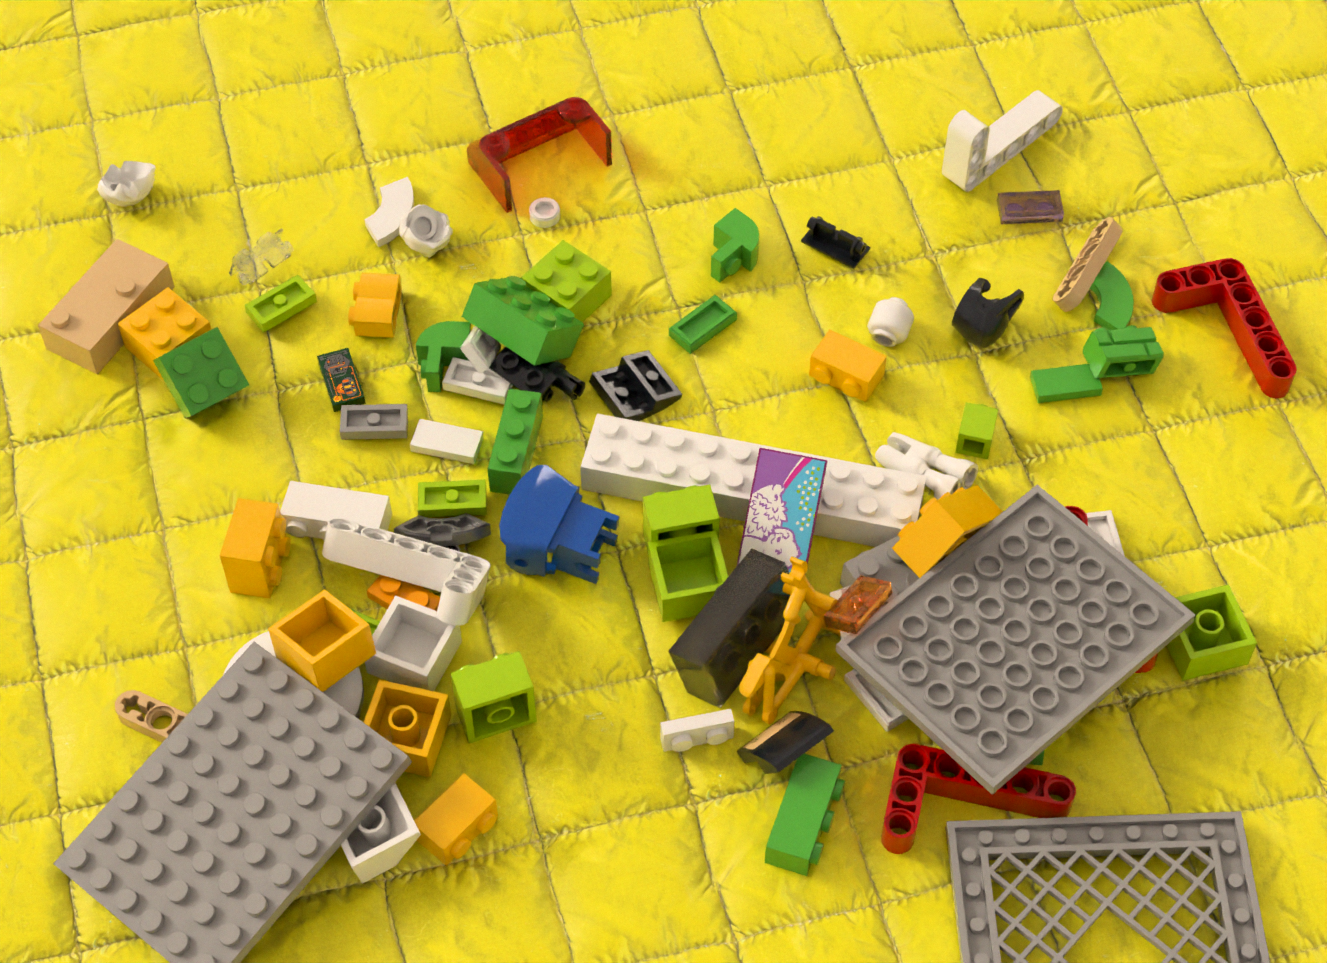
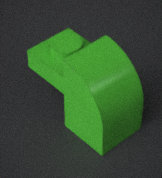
[711,208,759,283]
[416,321,472,392]

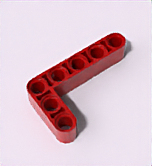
[1151,258,1297,399]
[881,744,1076,854]

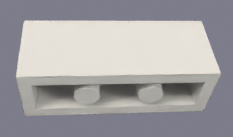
[280,481,392,540]

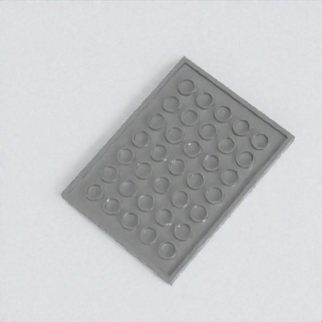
[836,485,1195,794]
[53,641,412,963]

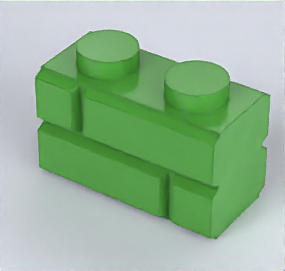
[1083,325,1164,378]

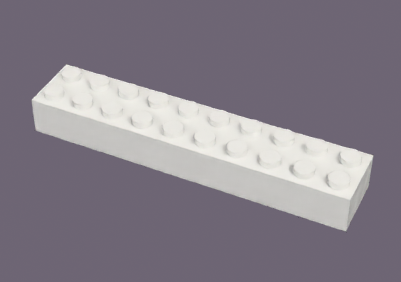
[580,413,927,547]

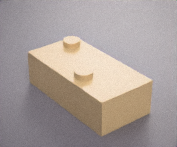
[38,239,175,374]

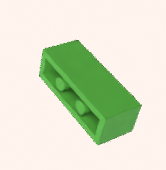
[487,388,543,495]
[765,753,845,876]

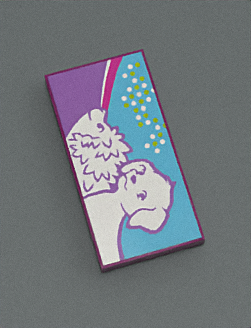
[733,448,828,592]

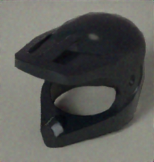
[952,278,1024,348]

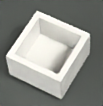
[365,595,462,691]

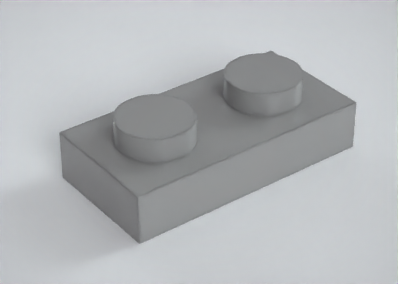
[340,404,408,440]

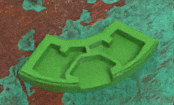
[1090,261,1134,330]

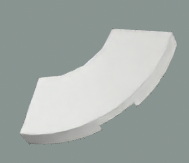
[364,177,414,247]

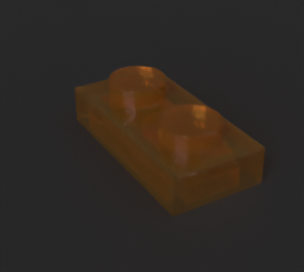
[824,575,893,634]

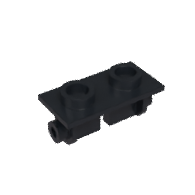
[801,216,870,269]
[489,347,558,402]

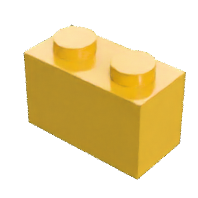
[809,329,887,402]
[414,773,498,866]

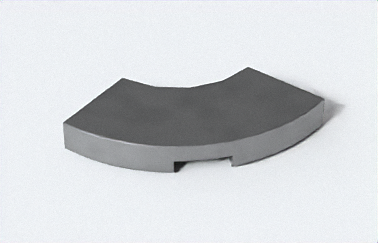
[394,513,491,547]

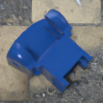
[499,465,619,584]

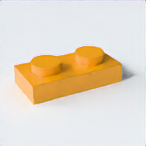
[367,575,440,611]

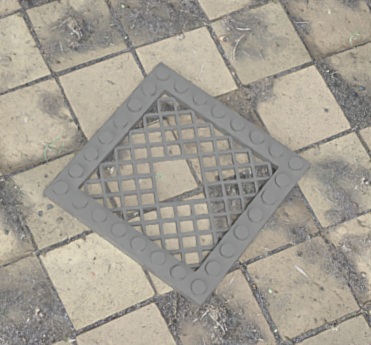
[945,811,1270,963]

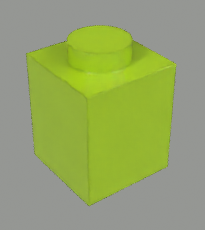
[955,402,998,459]

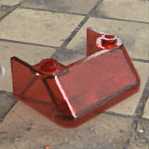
[467,97,612,213]

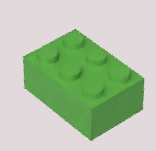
[462,276,584,366]

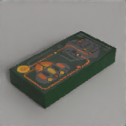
[317,348,366,412]

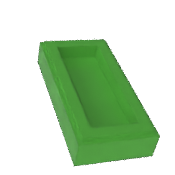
[669,295,737,354]
[1030,364,1103,403]

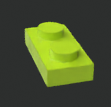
[244,275,317,333]
[418,479,487,518]

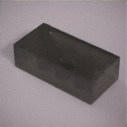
[668,548,790,708]

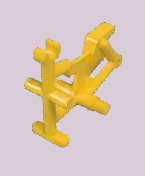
[739,556,841,724]

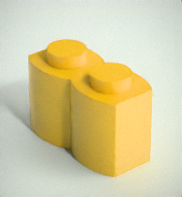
[348,273,402,338]

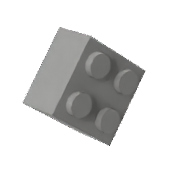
[840,536,919,619]

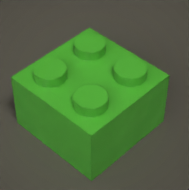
[153,327,249,418]

